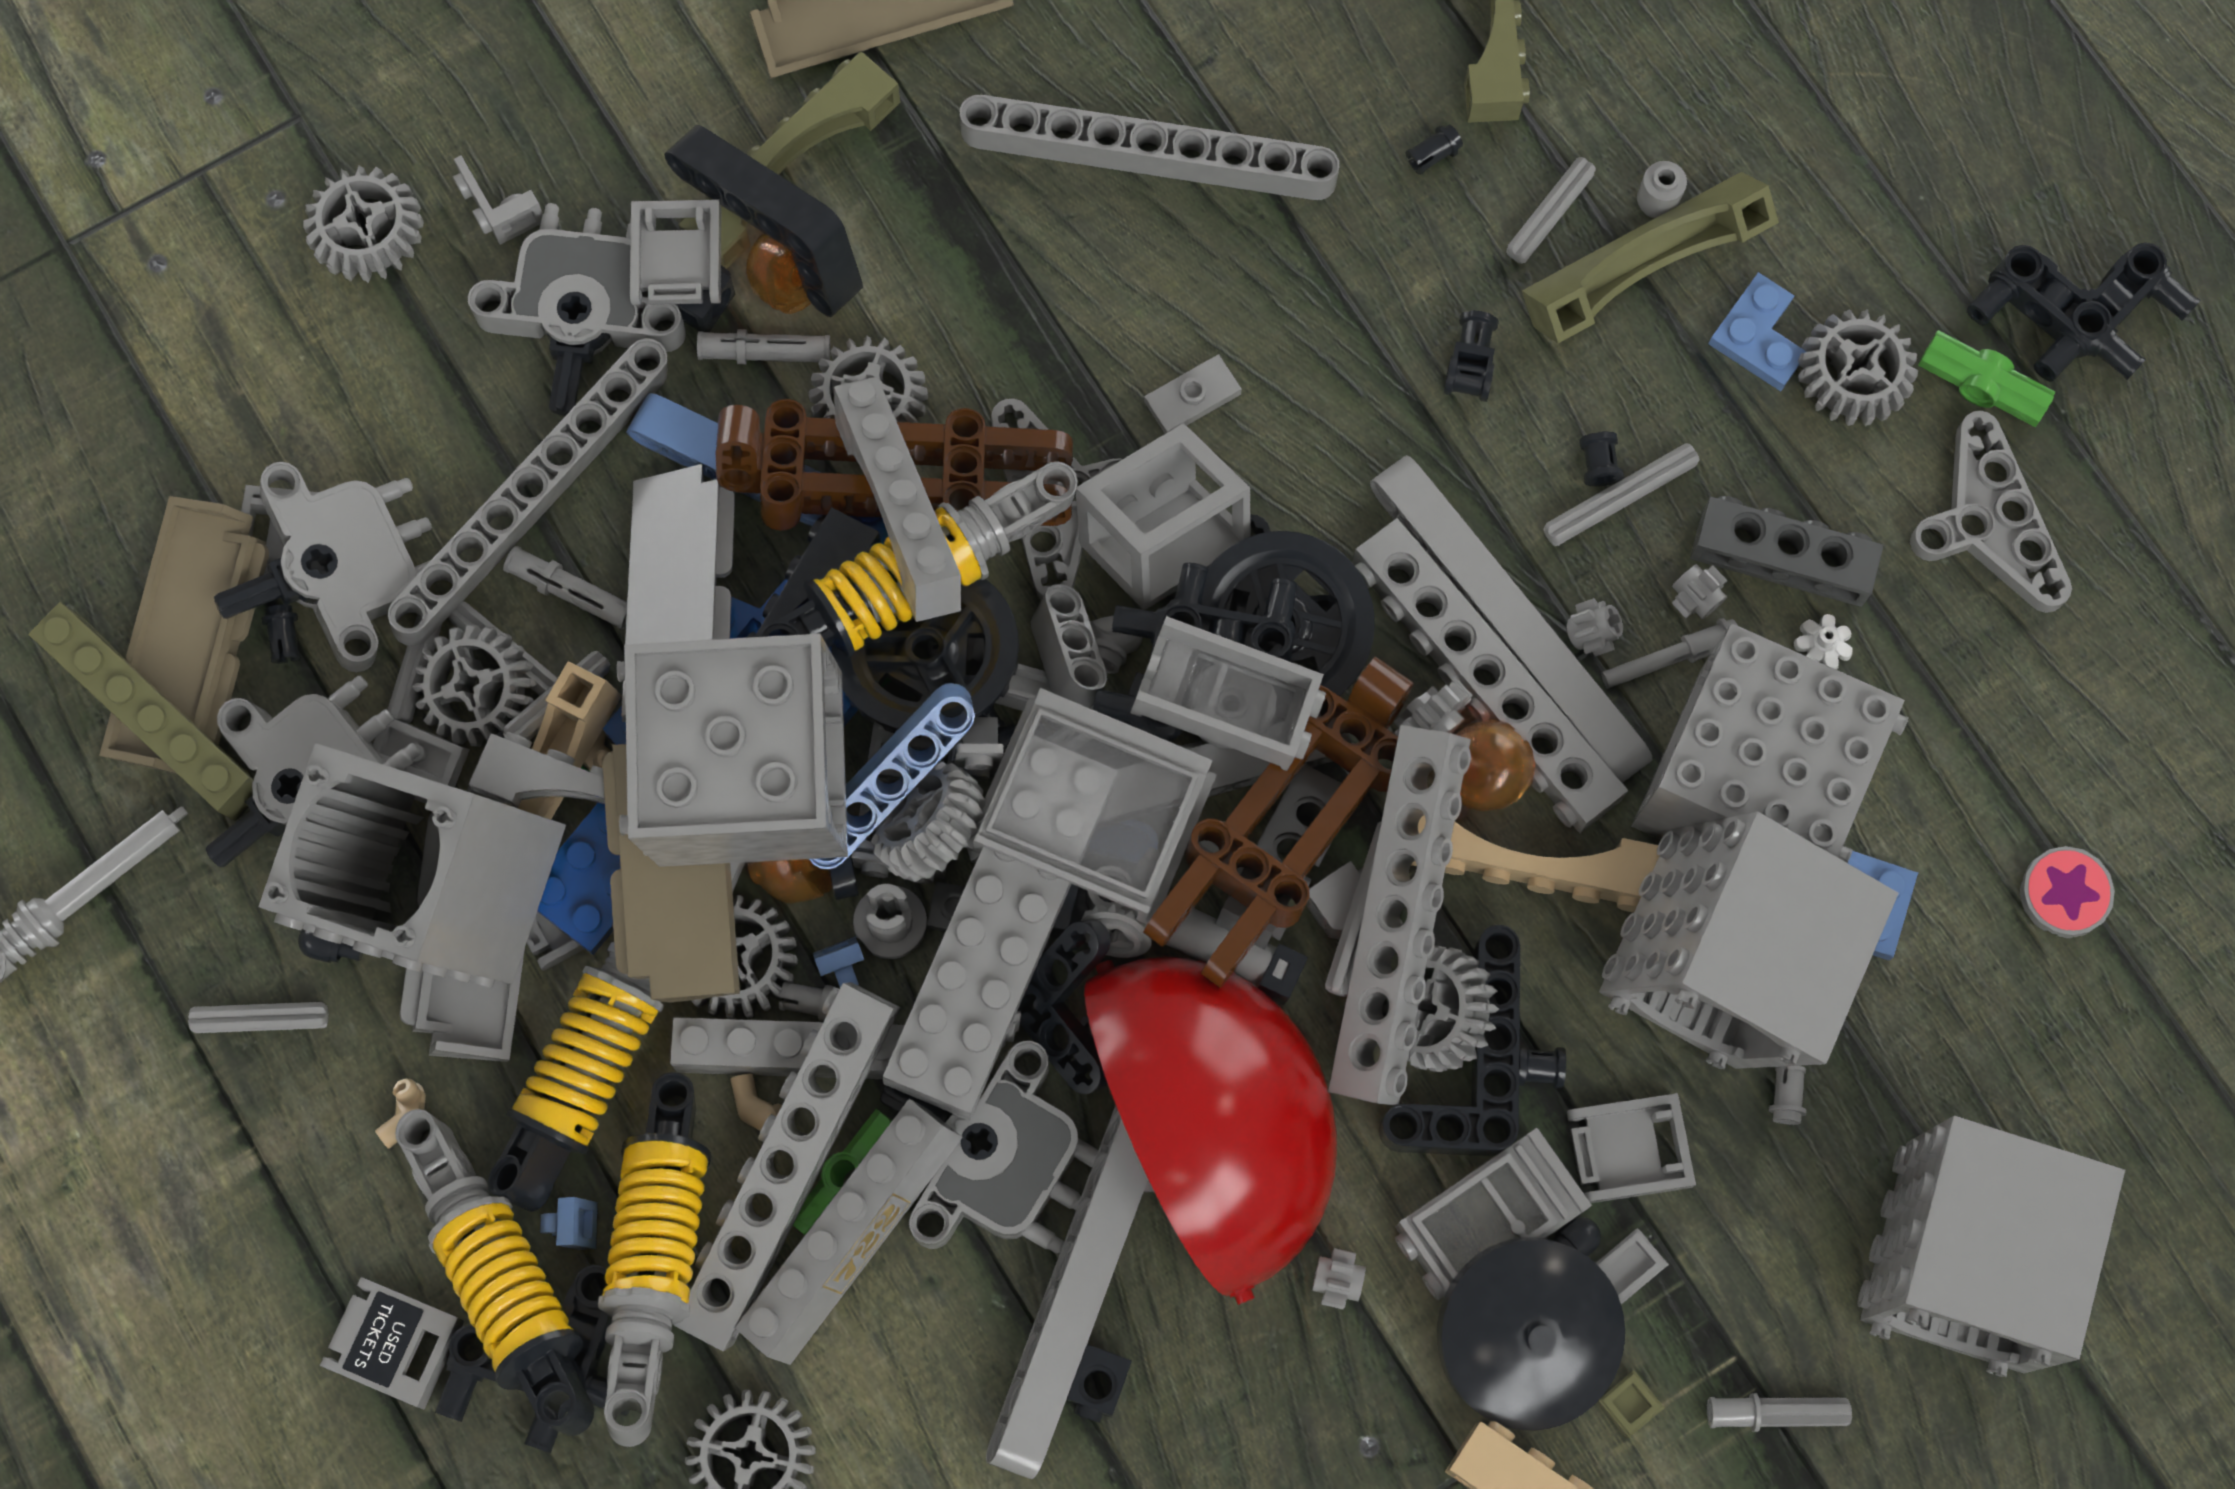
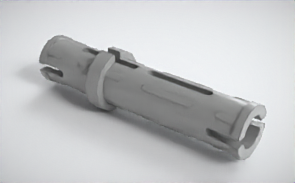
[697,329,830,364]
[503,546,627,630]

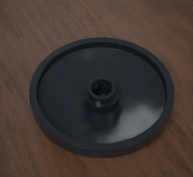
[1437,1237,1625,1431]

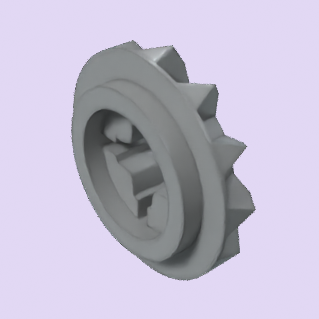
[1081,904,1152,958]

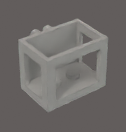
[1076,423,1251,610]

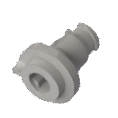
[853,884,927,959]

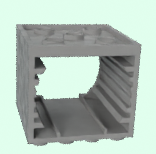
[1631,623,1909,863]
[617,634,848,867]
[258,743,566,988]
[1599,811,1899,1069]
[1857,1116,2125,1377]

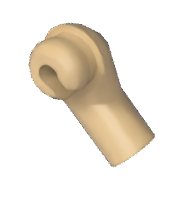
[730,1073,782,1131]

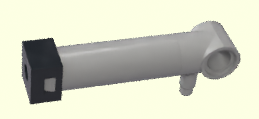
[1085,847,1308,1006]

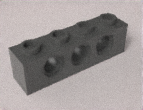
[1690,496,1884,607]
[1215,764,1342,950]

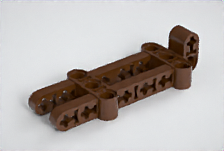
[715,399,1073,531]
[1143,657,1414,988]

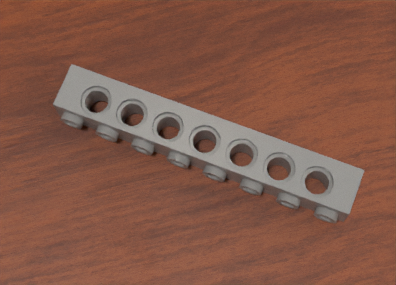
[1352,518,1628,833]
[1328,725,1471,1105]
[673,982,901,1351]

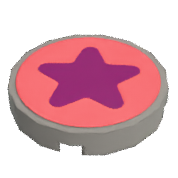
[2020,846,2115,938]

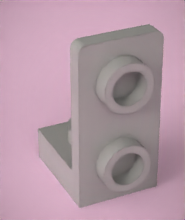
[452,155,543,245]
[951,717,1003,781]

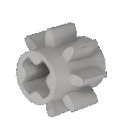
[1672,564,1728,620]
[1567,598,1623,656]
[1312,1248,1366,1309]

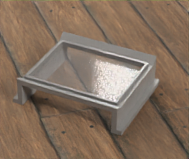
[964,688,1217,924]

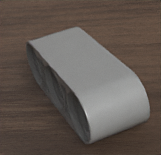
[1030,584,1107,708]

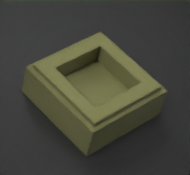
[1597,1370,1665,1439]

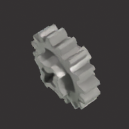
[1393,680,1473,736]

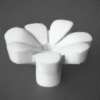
[1794,614,1852,670]

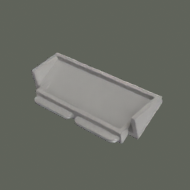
[621,464,735,722]
[399,785,525,1062]

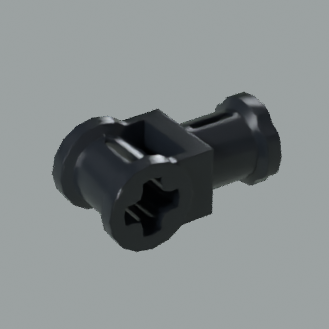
[1443,310,1499,402]

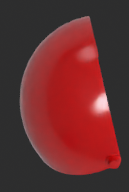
[1084,957,1337,1305]

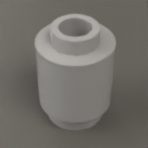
[1637,161,1687,218]

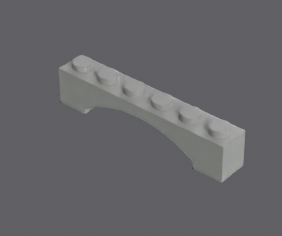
[834,377,961,622]
[469,732,745,892]

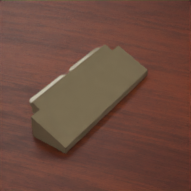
[749,0,1014,79]
[99,496,269,774]
[602,744,740,1003]

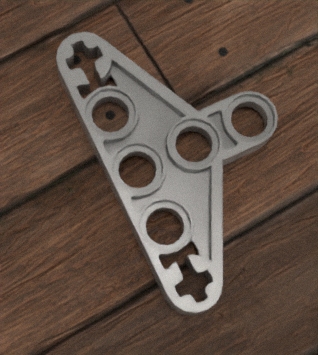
[991,399,1122,600]
[1910,411,2072,613]

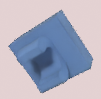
[813,937,864,988]
[540,1197,597,1250]

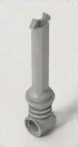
[0,807,188,983]

